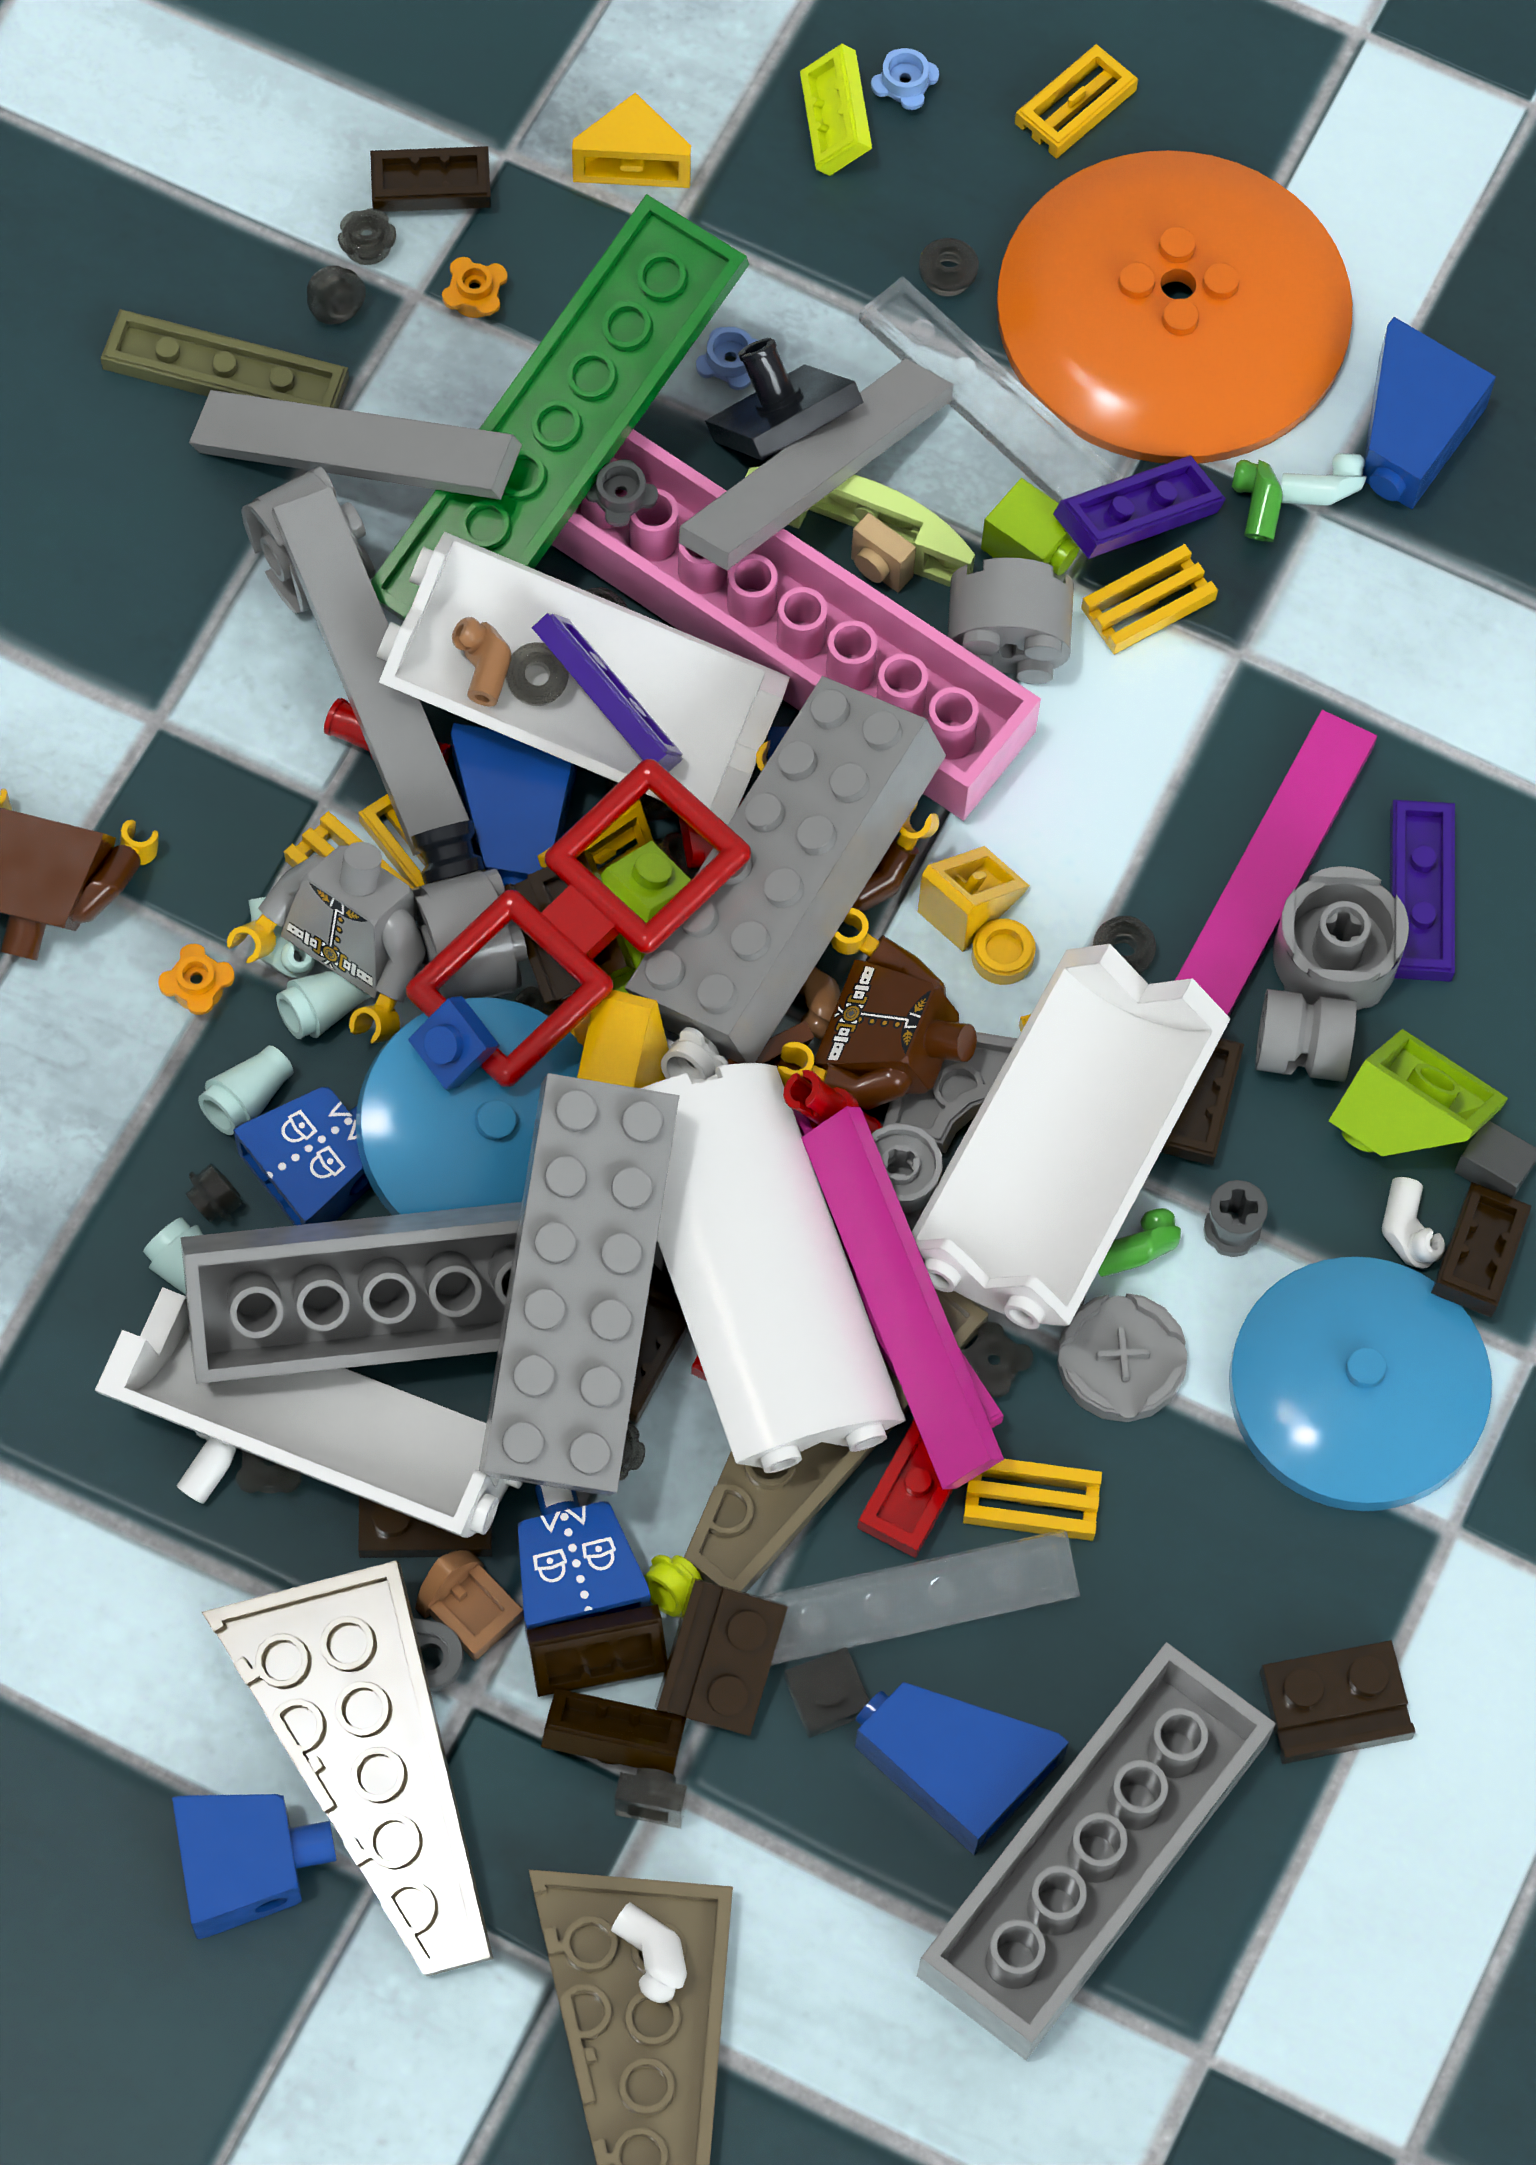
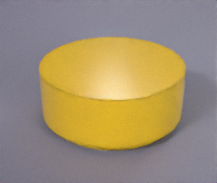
[971,919,1036,985]

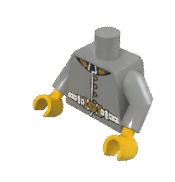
[227,842,426,1044]

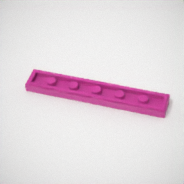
[1175,710,1377,1016]
[801,1106,1004,1489]

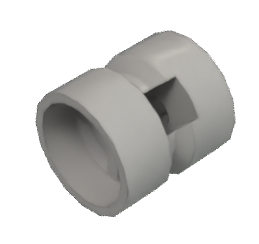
[1255,989,1357,1082]
[872,1124,943,1231]

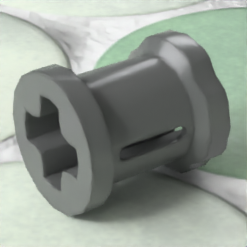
[1203,1180,1268,1257]

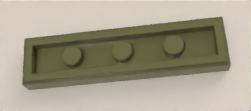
[100,309,349,409]

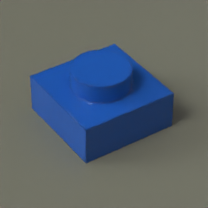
[408,996,500,1090]

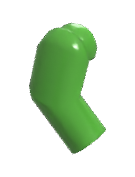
[1232,460,1283,542]
[1098,1208,1181,1277]

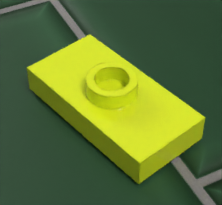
[800,43,872,176]

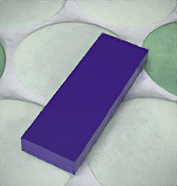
[1053,455,1226,559]
[532,613,683,772]
[1390,800,1455,982]

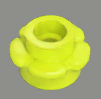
[644,1555,702,1617]

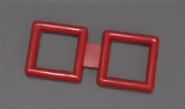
[406,759,751,1087]

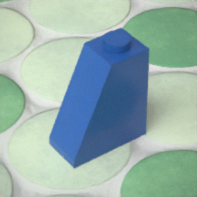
[1363,317,1496,510]
[451,723,577,886]
[855,1682,1069,1855]

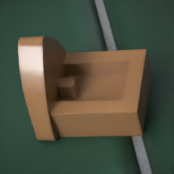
[415,1550,524,1662]

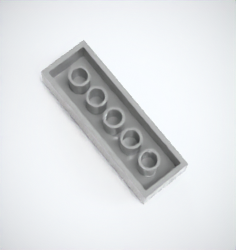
[625,676,946,1063]
[479,1073,680,1496]
[181,1202,522,1384]
[917,1642,1276,2060]

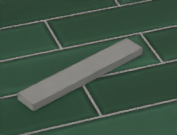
[678,358,954,571]
[189,390,522,500]
[272,486,469,856]

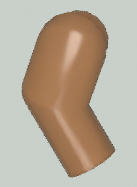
[452,617,512,707]
[799,967,841,1040]

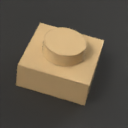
[851,512,916,593]

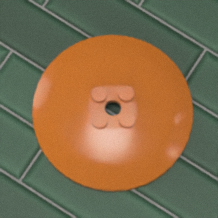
[996,150,1353,464]

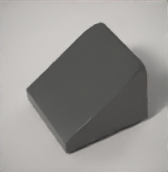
[1454,1121,1536,1198]

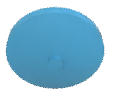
[356,997,583,1215]
[1229,1257,1492,1511]

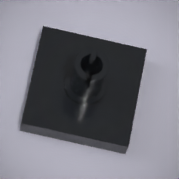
[705,338,864,460]

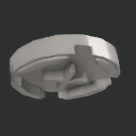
[1057,1293,1187,1422]

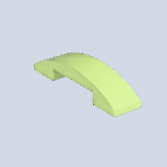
[745,466,975,587]

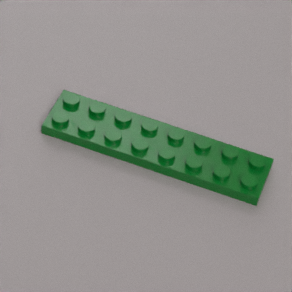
[371,194,749,621]

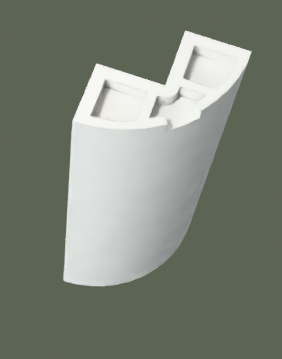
[376,532,790,825]
[912,944,1230,1329]
[640,1063,906,1473]
[95,1287,523,1538]

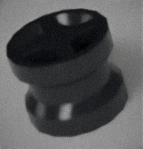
[411,820,485,885]

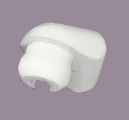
[1382,1177,1445,1268]
[176,1432,236,1504]
[611,1902,687,2003]

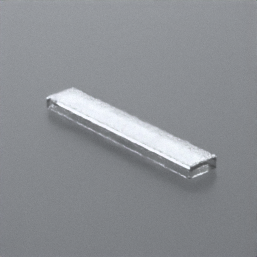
[859,276,1123,552]
[676,1530,1080,1665]

